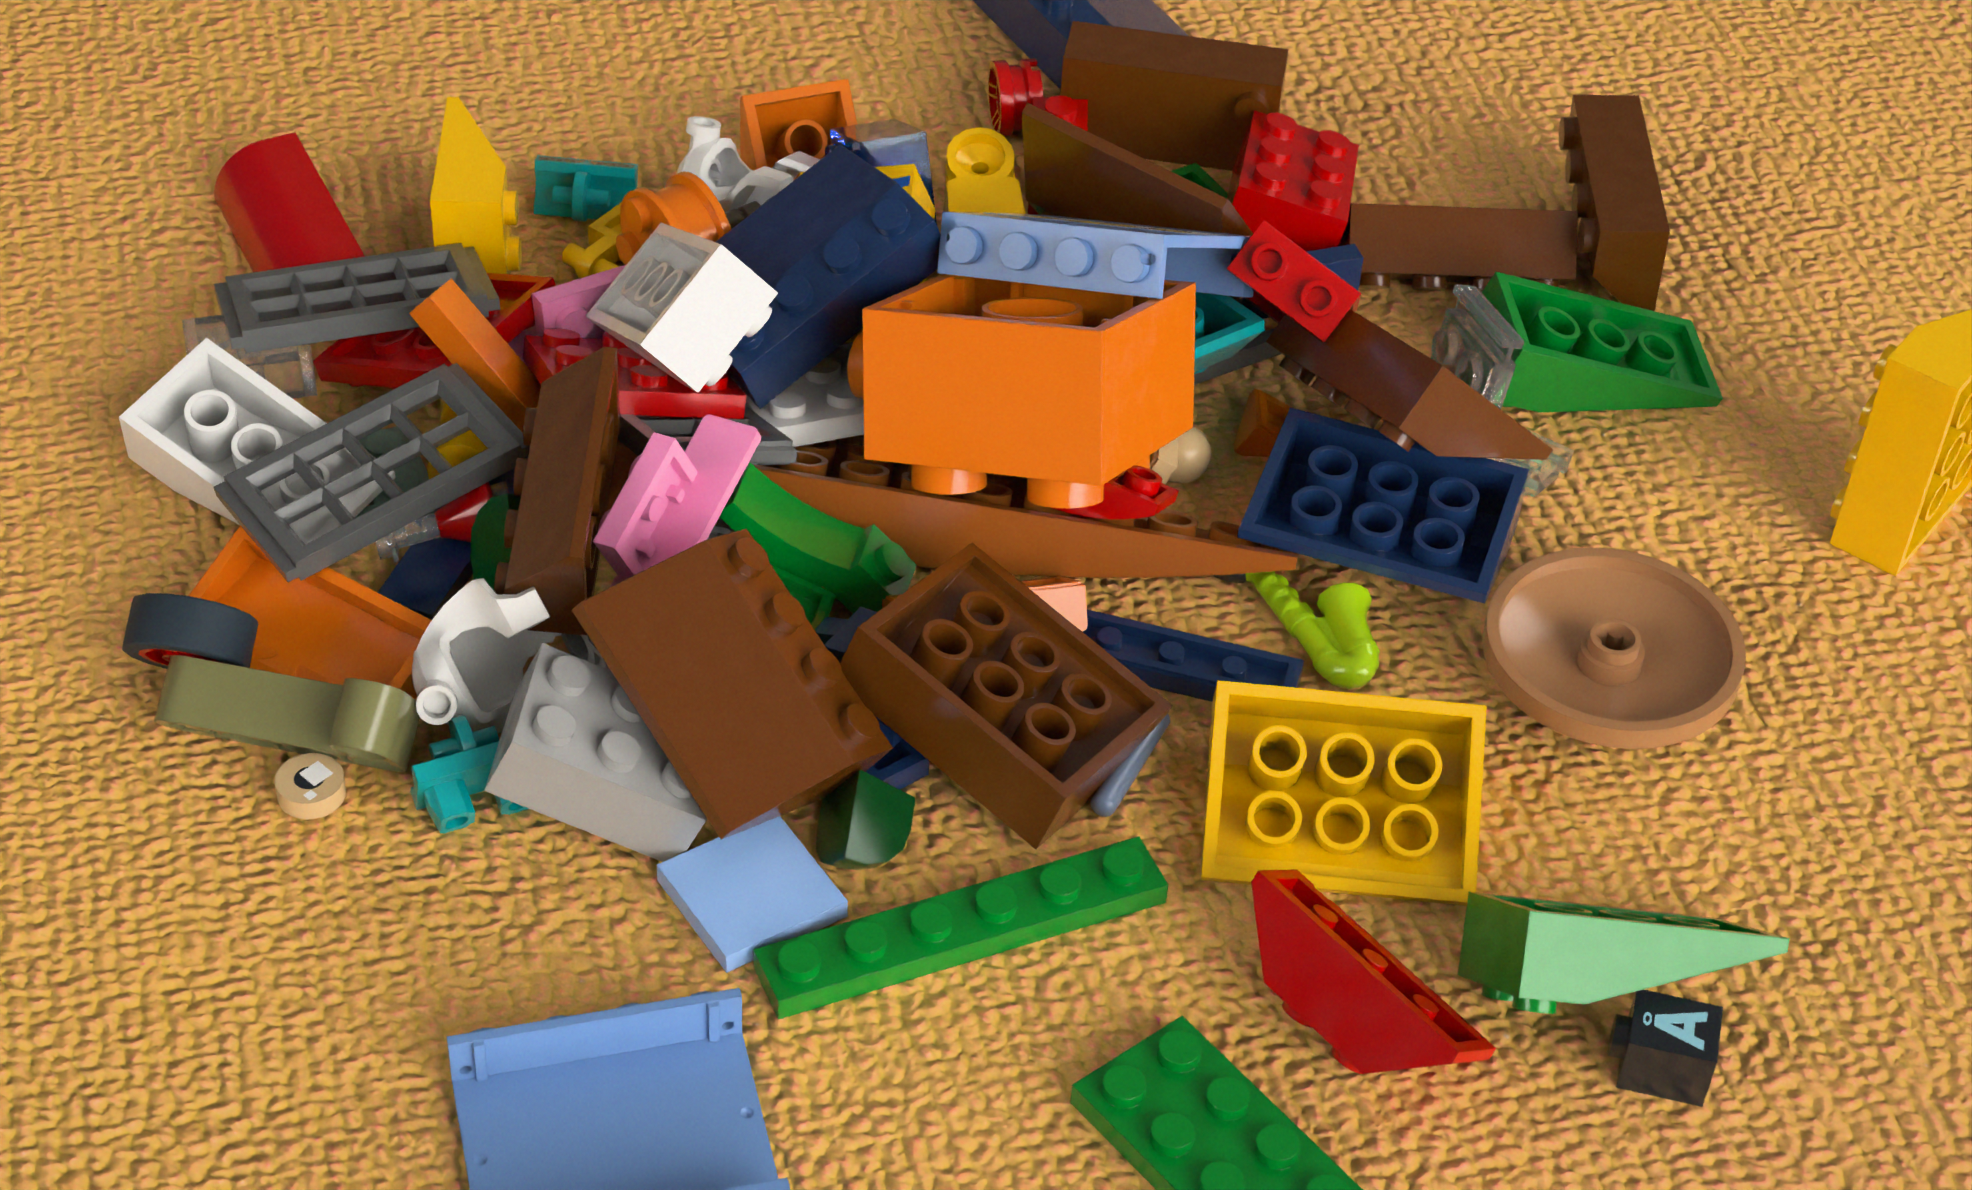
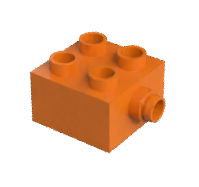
[847,274,1196,508]

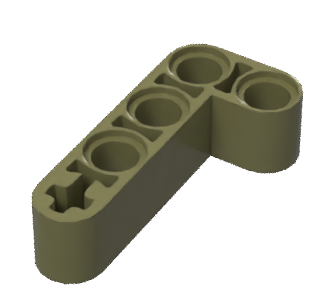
[154,655,420,772]

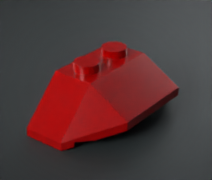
[1251,869,1496,1074]

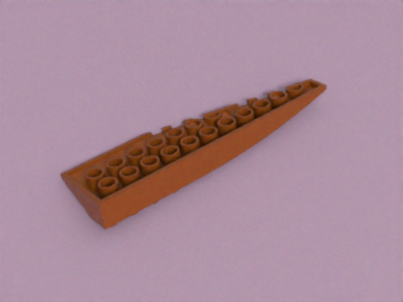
[607,439,1298,578]

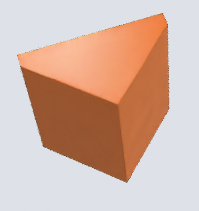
[740,78,865,181]

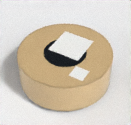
[275,753,346,819]

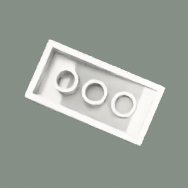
[586,223,778,392]
[119,338,395,544]

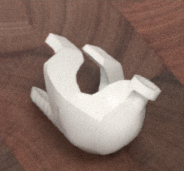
[677,116,820,212]
[412,578,562,733]

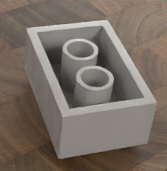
[484,643,707,862]

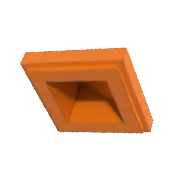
[1234,388,1295,457]

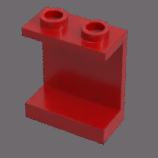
[1227,220,1362,343]

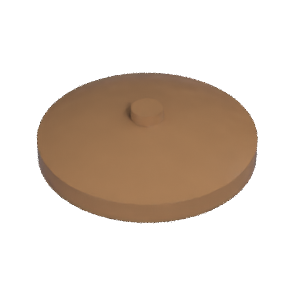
[1483,548,1746,749]

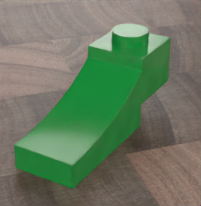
[720,462,917,614]

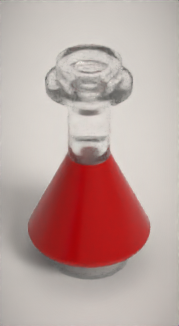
[375,481,509,563]

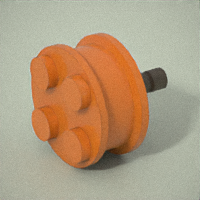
[616,171,761,265]

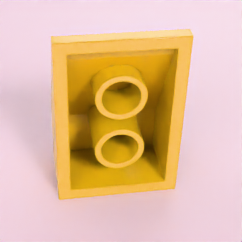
[430,96,522,274]

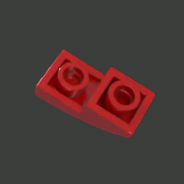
[1049,465,1179,520]

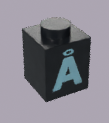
[1608,990,1723,1107]

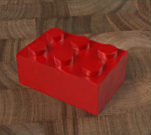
[1227,110,1359,252]

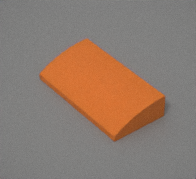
[188,525,432,700]

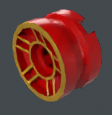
[988,58,1044,137]

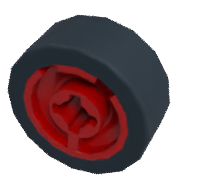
[122,593,258,669]

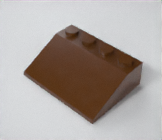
[1022,103,1253,302]
[1266,309,1553,460]
[572,528,893,840]
[840,543,1173,849]

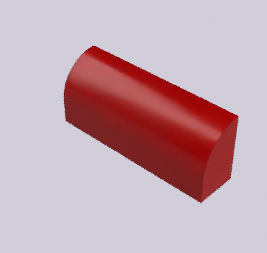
[214,132,365,273]

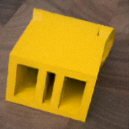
[943,127,1026,214]

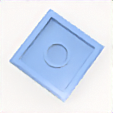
[657,816,848,973]

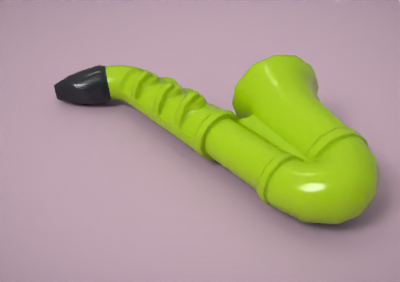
[1213,571,1380,689]

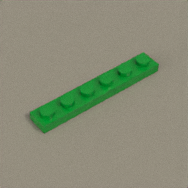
[753,836,1168,1020]

